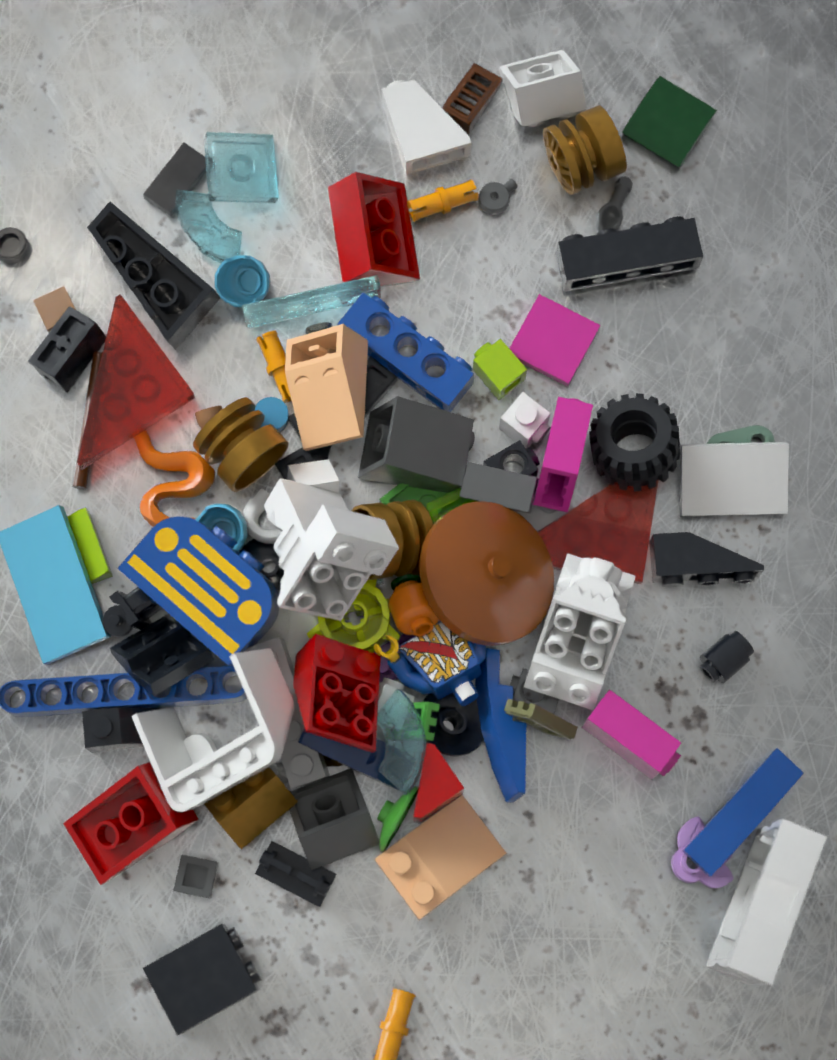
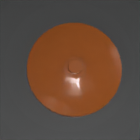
[419,501,554,646]

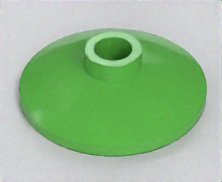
[377,786,419,853]

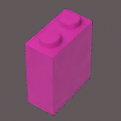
[533,396,593,513]
[582,689,681,780]

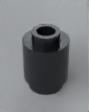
[699,631,754,683]

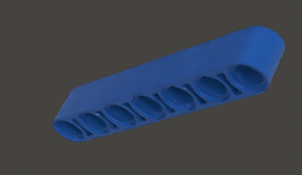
[0,666,247,718]

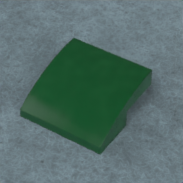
[621,75,717,168]

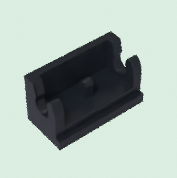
[28,306,108,393]

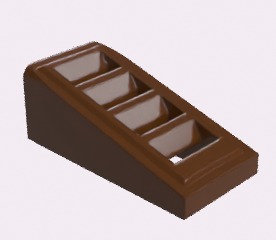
[442,63,503,135]

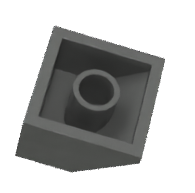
[289,768,379,870]

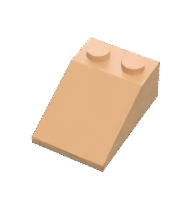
[374,795,507,921]

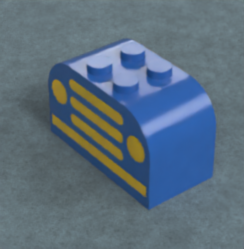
[117,516,279,666]

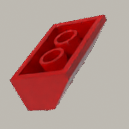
[328,172,420,288]

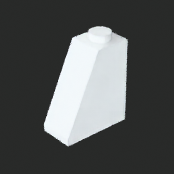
[382,79,471,175]

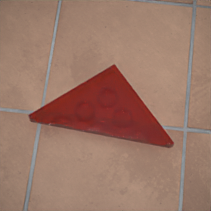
[77,294,195,471]
[539,480,659,584]

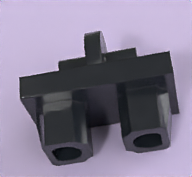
[103,587,162,637]

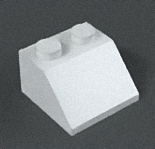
[499,50,587,127]

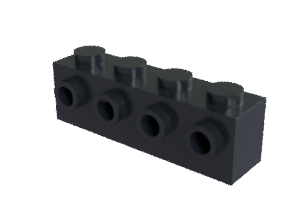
[556,216,703,292]

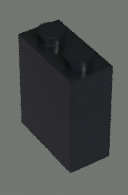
[142,924,262,1036]

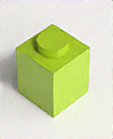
[472,338,527,400]

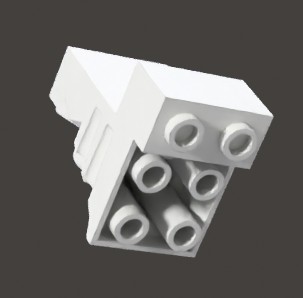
[263,478,399,621]
[524,553,635,710]

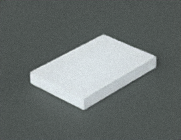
[680,442,789,516]

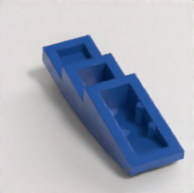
[475,648,526,803]
[682,748,804,877]

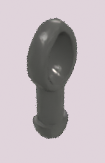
[596,176,633,232]

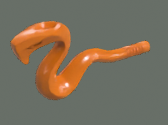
[99,392,216,527]

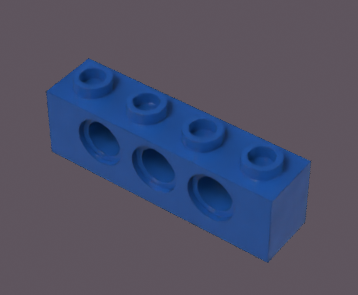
[337,292,474,412]

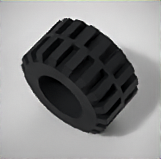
[589,393,680,491]

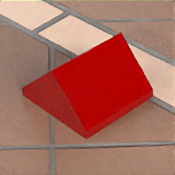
[413,743,464,824]

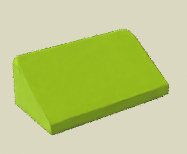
[67,507,113,584]

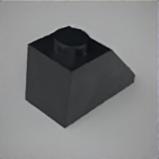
[82,707,160,753]

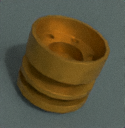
[543,105,627,195]
[193,397,289,492]
[351,500,433,580]

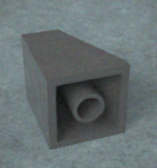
[358,396,475,493]

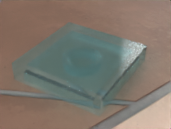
[204,132,279,203]

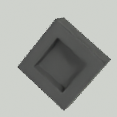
[173,854,218,899]

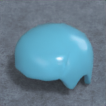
[215,255,270,308]
[196,504,248,551]

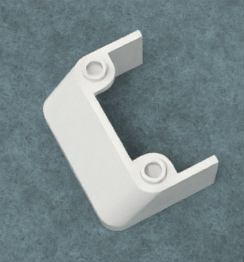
[131,648,295,812]

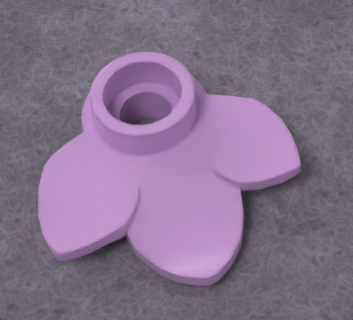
[671,817,734,888]

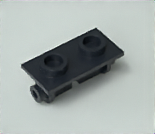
[255,841,337,907]

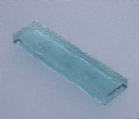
[241,275,381,328]

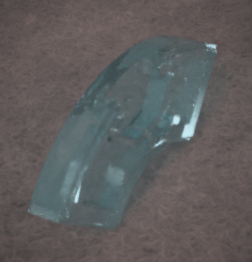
[175,189,242,263]
[377,689,426,795]

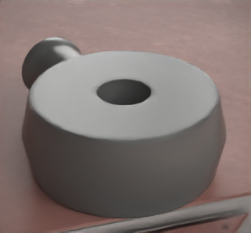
[478,179,518,215]

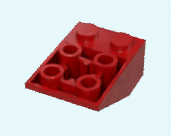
[293,634,381,753]

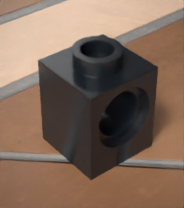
[483,440,540,477]

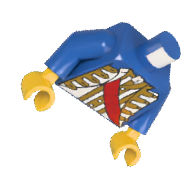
[374,621,486,706]

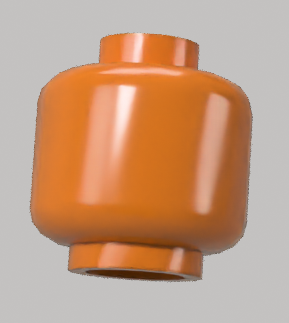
[388,581,439,636]

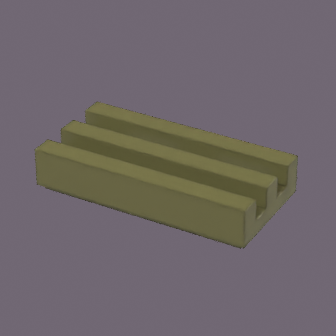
[504,699,578,740]

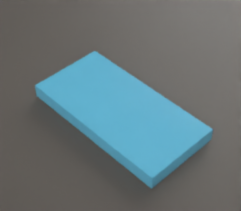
[0,505,111,665]

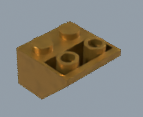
[204,767,298,849]

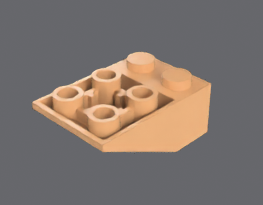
[285,324,368,451]

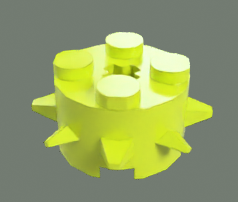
[307,579,400,653]

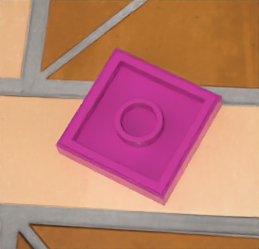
[509,294,601,387]

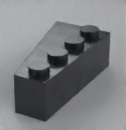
[87,202,220,350]

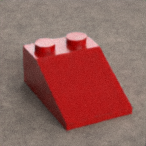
[63,762,199,885]

